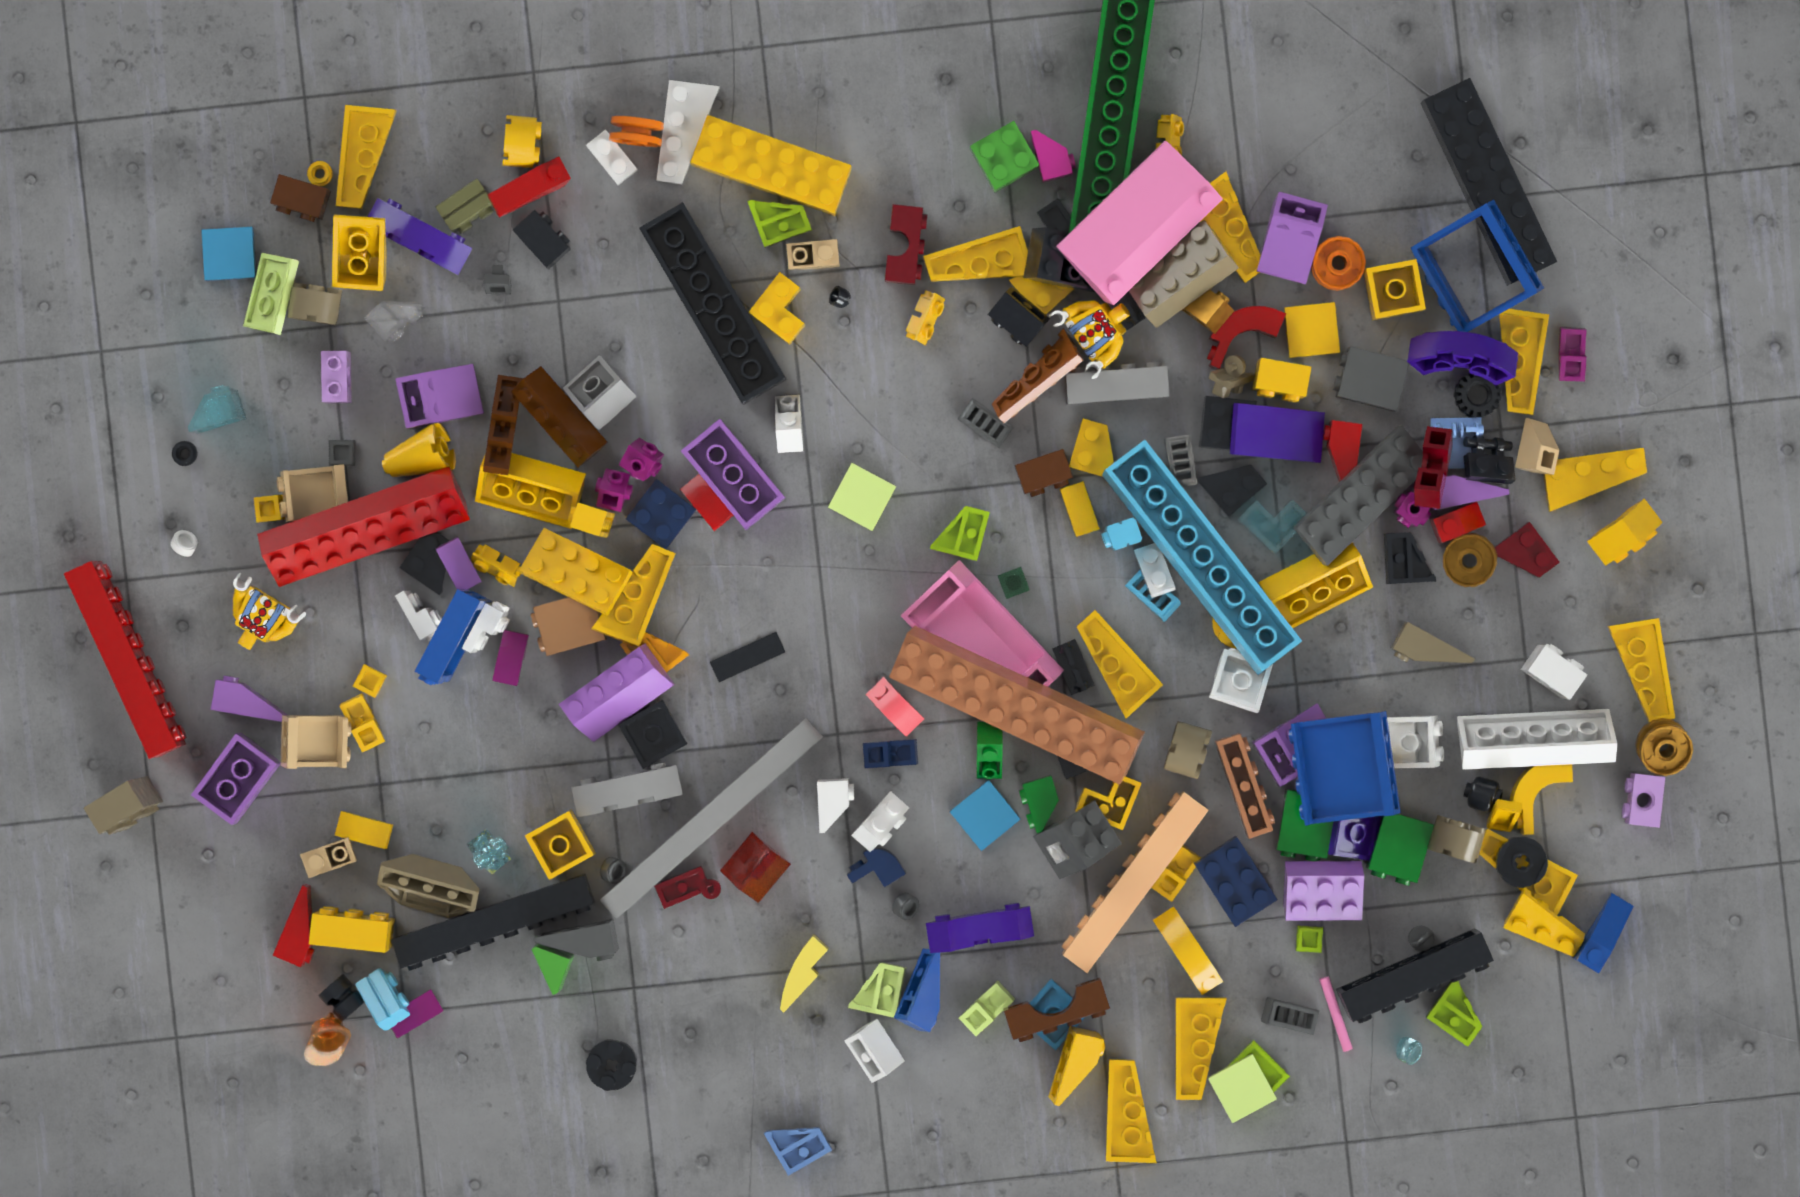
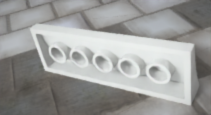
[1457,709,1617,769]

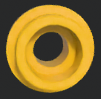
[307,161,333,187]

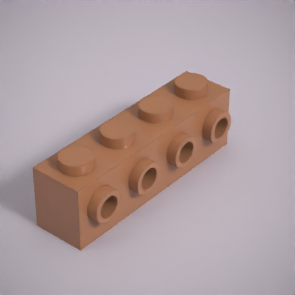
[1214,733,1275,839]

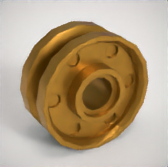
[1443,533,1497,587]
[1635,718,1693,776]

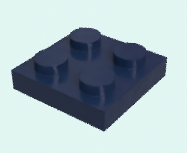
[626,479,696,549]

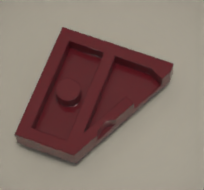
[1494,522,1560,578]

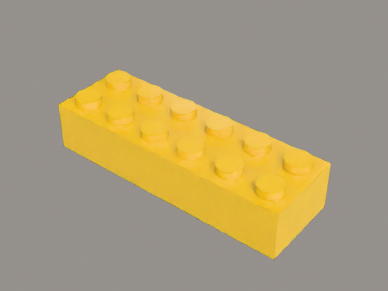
[690,115,852,216]

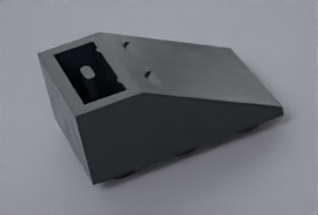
[1023,227,1095,292]

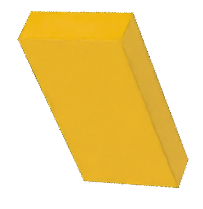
[1486,799,1522,832]

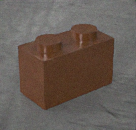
[270,174,331,222]
[1015,449,1073,497]

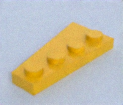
[336,105,397,209]
[1200,172,1260,284]
[923,226,1028,282]
[1543,448,1647,512]
[591,544,676,648]
[1076,610,1163,719]
[1479,828,1578,915]
[1175,997,1227,1100]

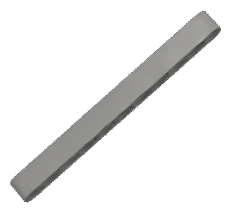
[600,718,823,919]

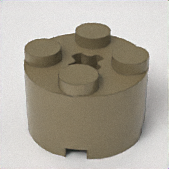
[287,282,342,325]
[1164,721,1212,779]
[1428,815,1486,863]

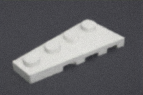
[656,80,720,185]

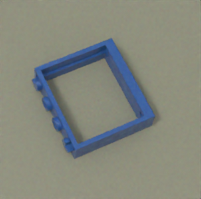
[1410,200,1544,332]
[414,589,492,685]

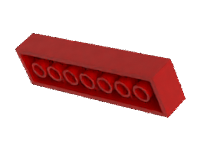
[257,466,470,587]
[63,561,187,759]

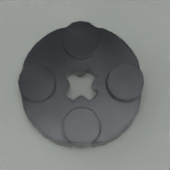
[1495,836,1548,888]
[586,1039,637,1091]

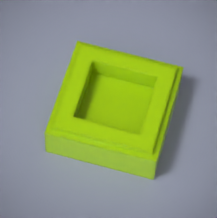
[1295,925,1323,953]

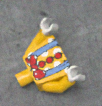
[1049,300,1130,379]
[233,573,306,650]

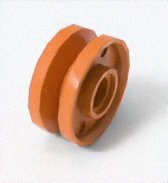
[609,116,664,147]
[1311,236,1366,291]

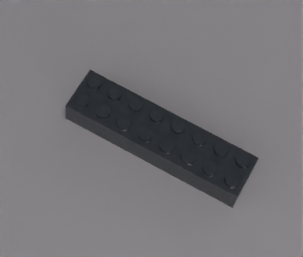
[1420,78,1557,286]
[639,202,787,405]

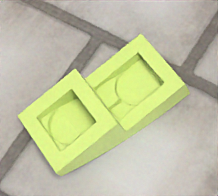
[959,981,1015,1036]

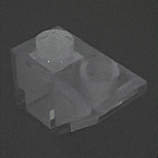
[364,301,425,342]

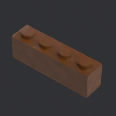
[511,366,608,468]

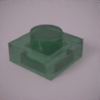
[997,567,1030,599]

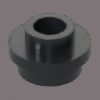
[172,441,198,466]

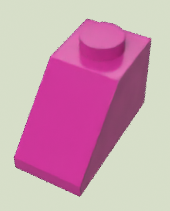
[1030,130,1076,183]

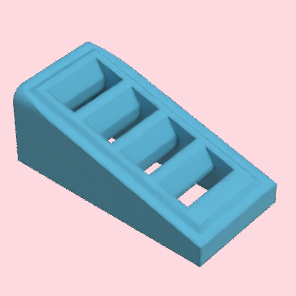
[1125,570,1181,622]

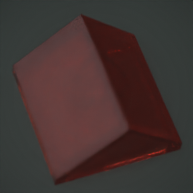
[720,832,791,903]

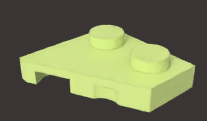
[848,962,906,1018]

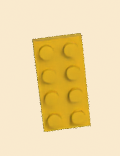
[519,528,632,616]

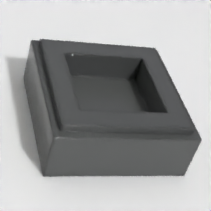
[329,440,355,466]

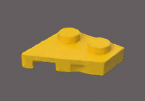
[1069,418,1114,477]

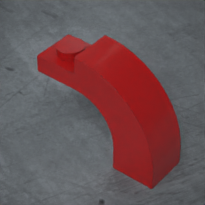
[1207,306,1286,370]

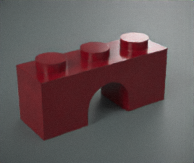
[885,204,928,285]
[1414,426,1453,509]

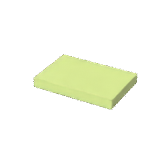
[243,253,299,335]

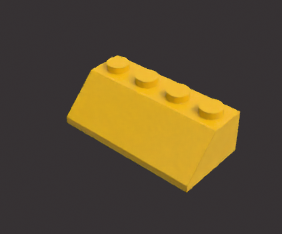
[475,453,586,529]
[1258,542,1373,628]

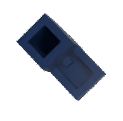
[847,848,906,887]

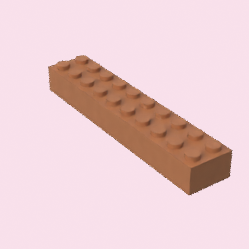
[889,626,1145,785]

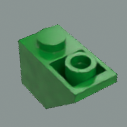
[977,722,1003,779]
[1019,775,1059,833]

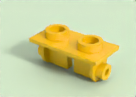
[1155,114,1184,155]
[905,290,945,345]
[471,544,521,587]

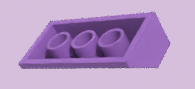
[559,643,675,742]

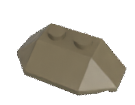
[377,854,480,918]

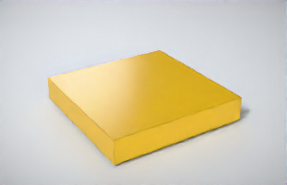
[1284,302,1340,358]

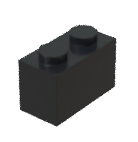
[513,210,571,270]
[987,286,1050,347]

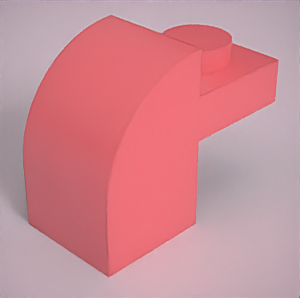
[866,677,924,736]

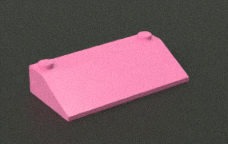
[1056,141,1223,305]
[901,560,1064,687]

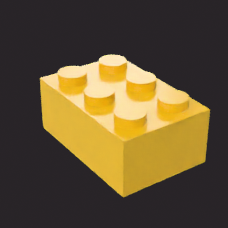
[309,906,395,953]

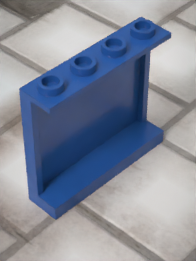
[1289,711,1400,826]

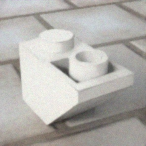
[775,395,803,453]

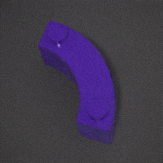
[368,198,472,275]
[1407,331,1518,386]
[926,903,1034,953]

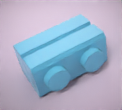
[1101,517,1142,551]
[356,968,410,1030]

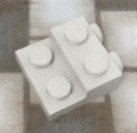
[395,591,442,642]
[462,601,510,653]
[1209,648,1273,713]
[1387,715,1444,768]

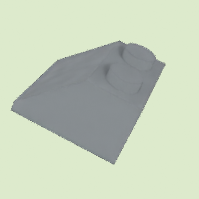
[562,355,637,430]

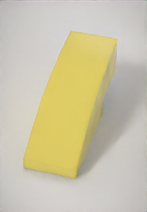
[780,934,828,1013]

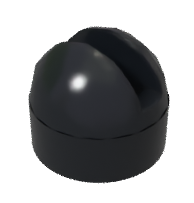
[829,286,851,308]

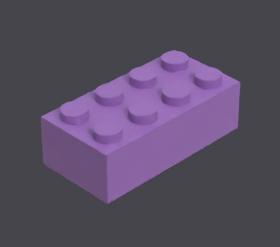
[681,419,785,530]

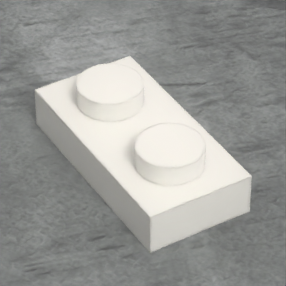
[586,129,638,186]
[1134,543,1175,598]

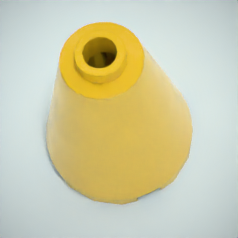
[382,423,456,477]

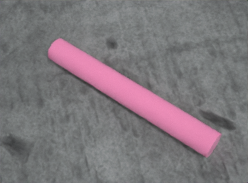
[1319,976,1353,1052]

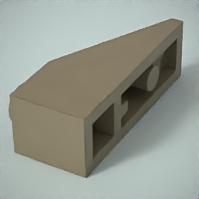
[1391,622,1474,663]

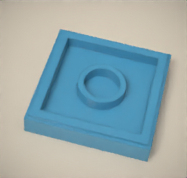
[202,227,256,281]
[949,780,1021,851]
[1030,979,1085,1051]

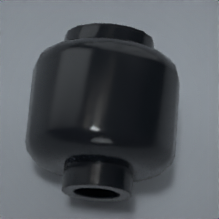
[1464,776,1503,813]

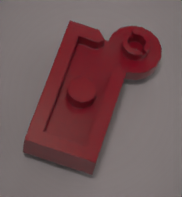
[654,866,721,909]

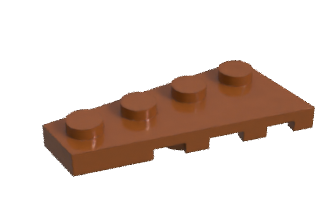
[992,328,1083,423]

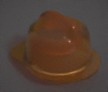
[304,1012,351,1066]

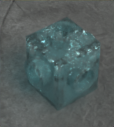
[467,828,511,874]

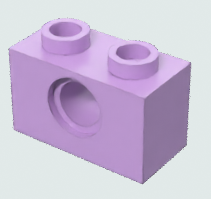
[321,351,352,403]
[1622,772,1665,828]

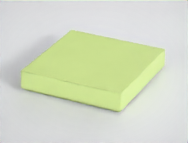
[828,463,896,531]
[1208,1054,1277,1123]

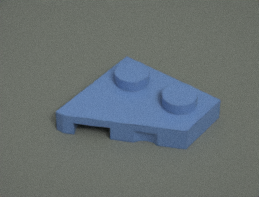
[764,1127,832,1176]

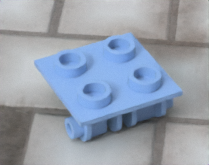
[1430,417,1484,469]

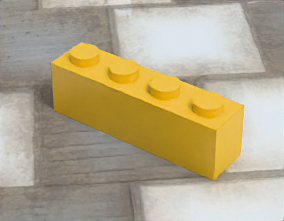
[567,503,615,538]

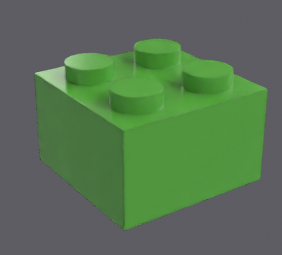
[970,121,1039,193]

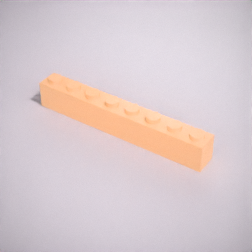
[1061,791,1209,973]

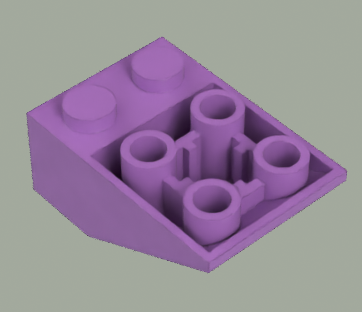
[1257,192,1328,285]
[395,364,484,430]
[1252,703,1326,787]

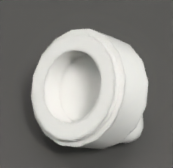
[170,530,198,557]

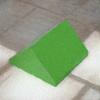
[531,944,574,995]

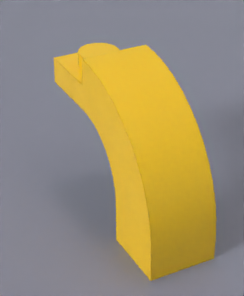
[1509,764,1573,835]
[1153,906,1223,995]

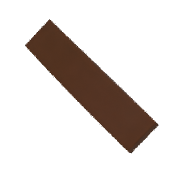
[483,375,523,475]

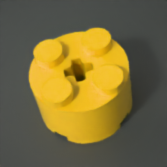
[503,115,542,168]

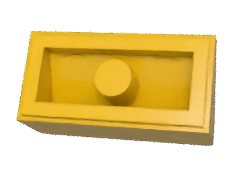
[1059,481,1100,537]

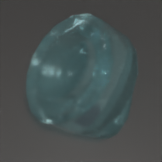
[1396,1037,1422,1065]

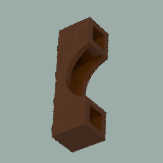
[1003,977,1110,1042]

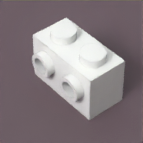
[851,791,909,852]
[844,1019,905,1083]

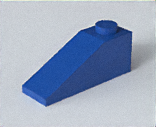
[1572,893,1634,973]
[894,948,940,1032]

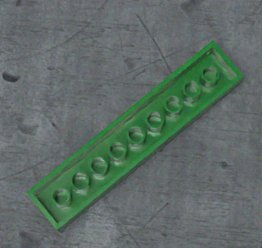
[1068,0,1155,233]

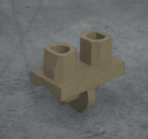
[1208,355,1255,398]

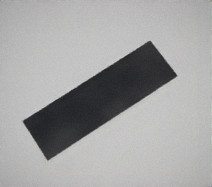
[710,632,785,682]

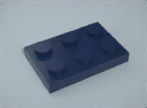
[1194,836,1278,927]

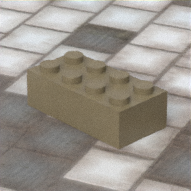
[1129,220,1239,328]
[83,776,163,835]

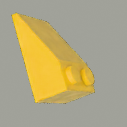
[332,215,387,291]

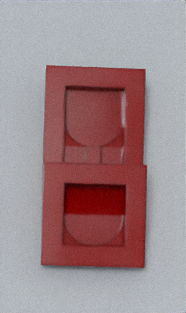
[680,474,734,531]

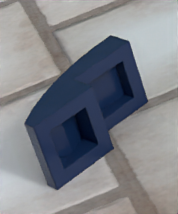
[863,739,918,768]

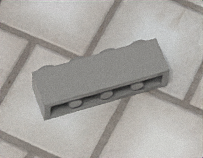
[1065,362,1170,405]

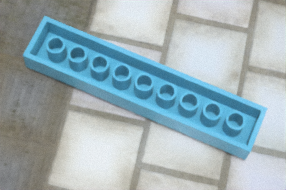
[1102,440,1302,675]

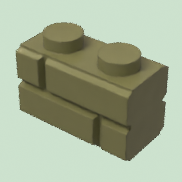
[435,178,494,234]

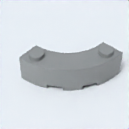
[571,762,683,817]

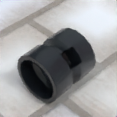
[318,974,364,1022]

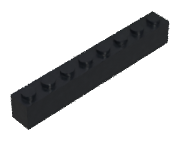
[391,873,595,971]

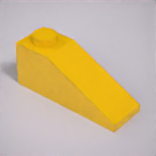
[1048,1026,1105,1106]

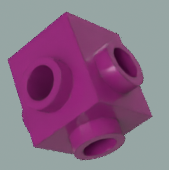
[619,437,664,482]
[595,468,633,512]
[1393,491,1432,528]

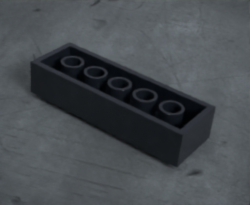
[1336,928,1494,1023]

